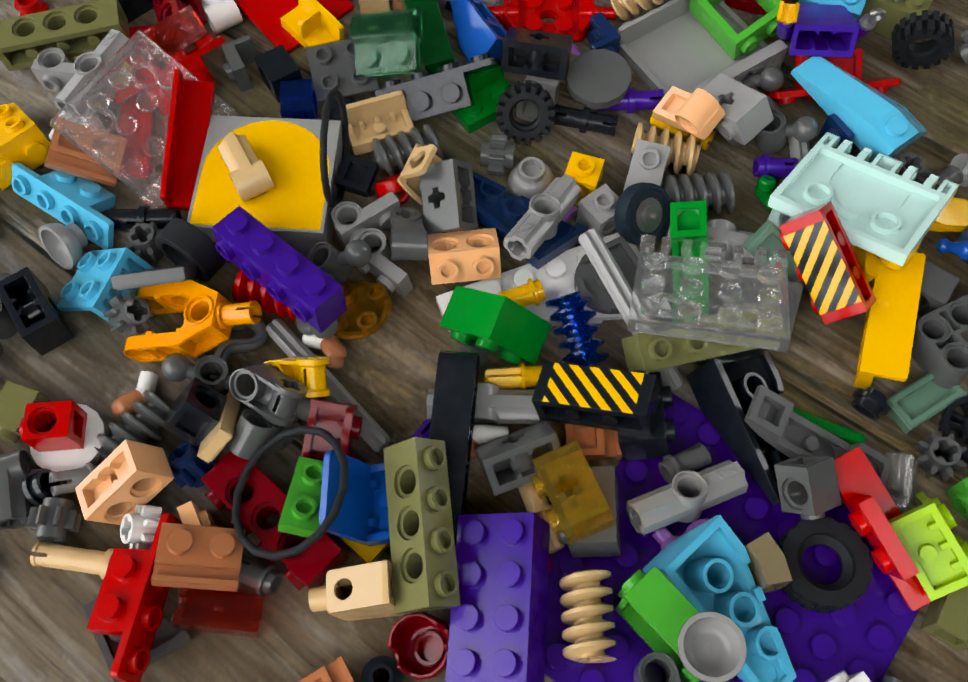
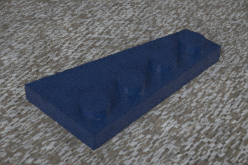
[473,171,588,270]

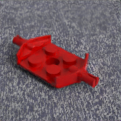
[487,0,616,42]

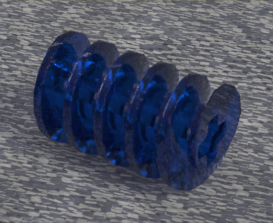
[545,291,610,366]

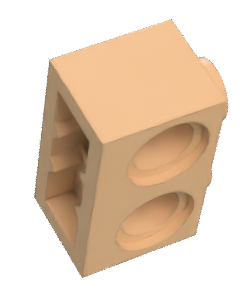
[427,228,501,285]
[75,439,174,525]

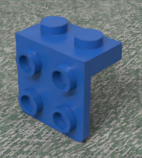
[319,450,390,546]

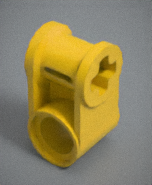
[264,356,330,398]

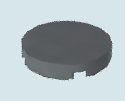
[567,49,631,109]

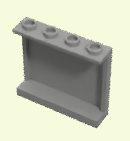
[618,0,788,100]

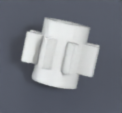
[120,505,162,550]

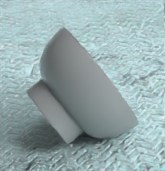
[507,157,554,199]
[38,223,88,270]
[677,612,747,682]

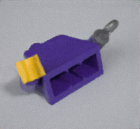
[776,1,887,58]

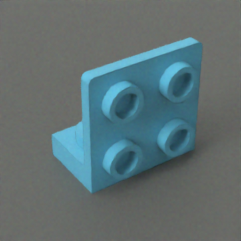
[57,247,154,322]

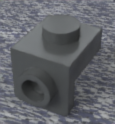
[221,35,258,92]

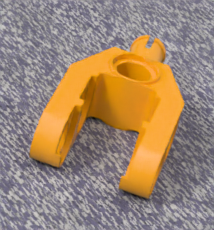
[123,280,262,362]

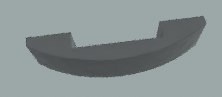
[744,385,893,487]

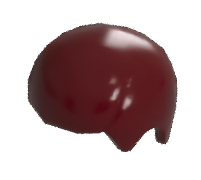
[387,612,449,680]

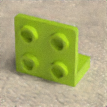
[888,491,968,602]

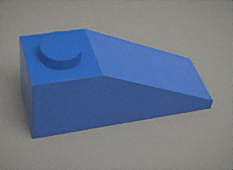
[450,0,507,64]

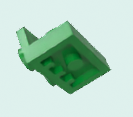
[451,66,517,134]

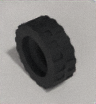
[777,517,873,613]

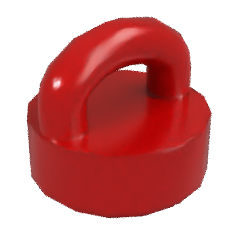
[374,174,410,206]

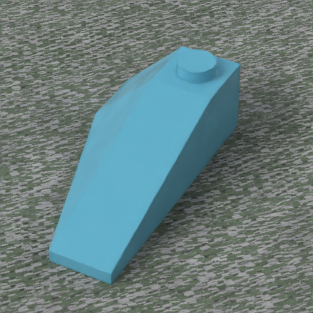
[790,56,928,163]
[642,515,797,682]

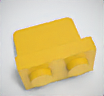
[0,103,50,190]

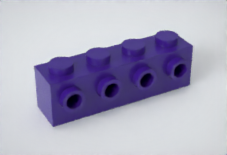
[212,206,347,333]

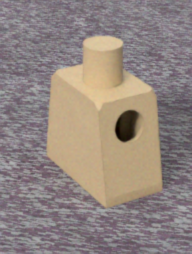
[308,560,410,621]

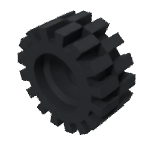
[892,10,955,70]
[496,80,555,145]

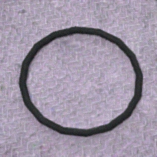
[320,88,349,208]
[232,425,348,560]

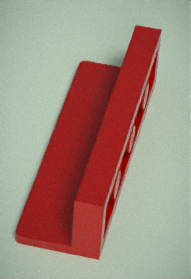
[160,69,216,211]

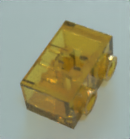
[531,440,615,545]

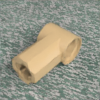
[217,133,275,202]

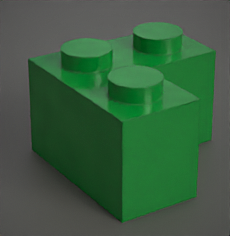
[439,285,551,366]

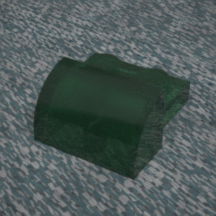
[349,7,423,78]

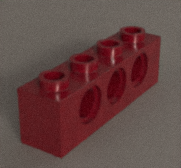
[200,451,348,591]

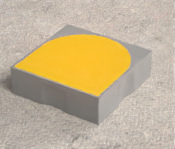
[187,115,343,253]

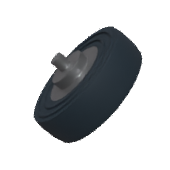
[614,182,671,246]

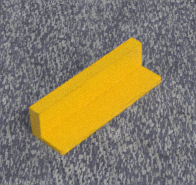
[854,252,926,389]

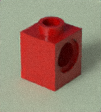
[19,400,87,452]

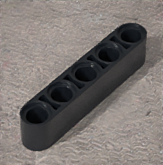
[429,350,480,543]

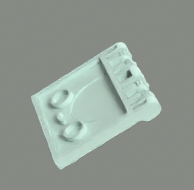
[767,132,959,267]

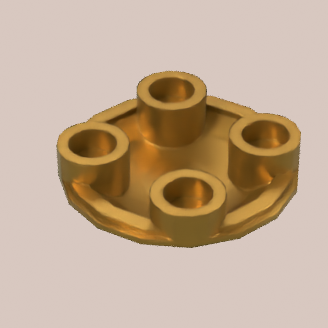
[335,281,392,340]

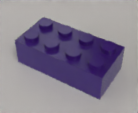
[445,512,550,682]

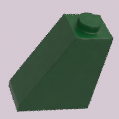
[402,0,455,75]

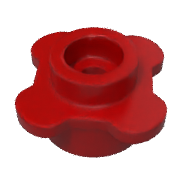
[14,0,49,16]

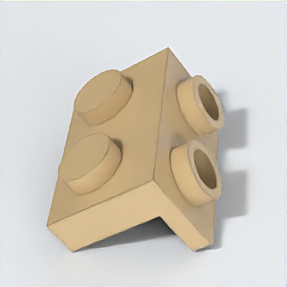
[346,90,414,156]

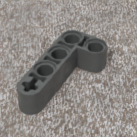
[911,294,968,389]

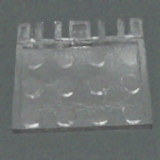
[50,30,238,209]
[627,234,791,352]

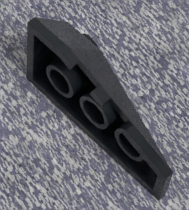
[686,347,790,505]

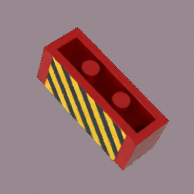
[779,201,876,325]

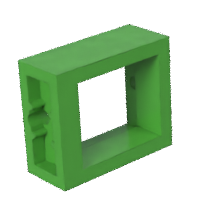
[689,0,782,60]
[615,566,701,682]

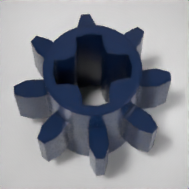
[168,441,217,488]

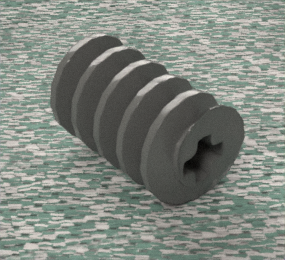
[372,124,444,179]
[662,171,736,215]
[94,390,171,459]

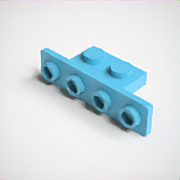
[11,162,116,249]

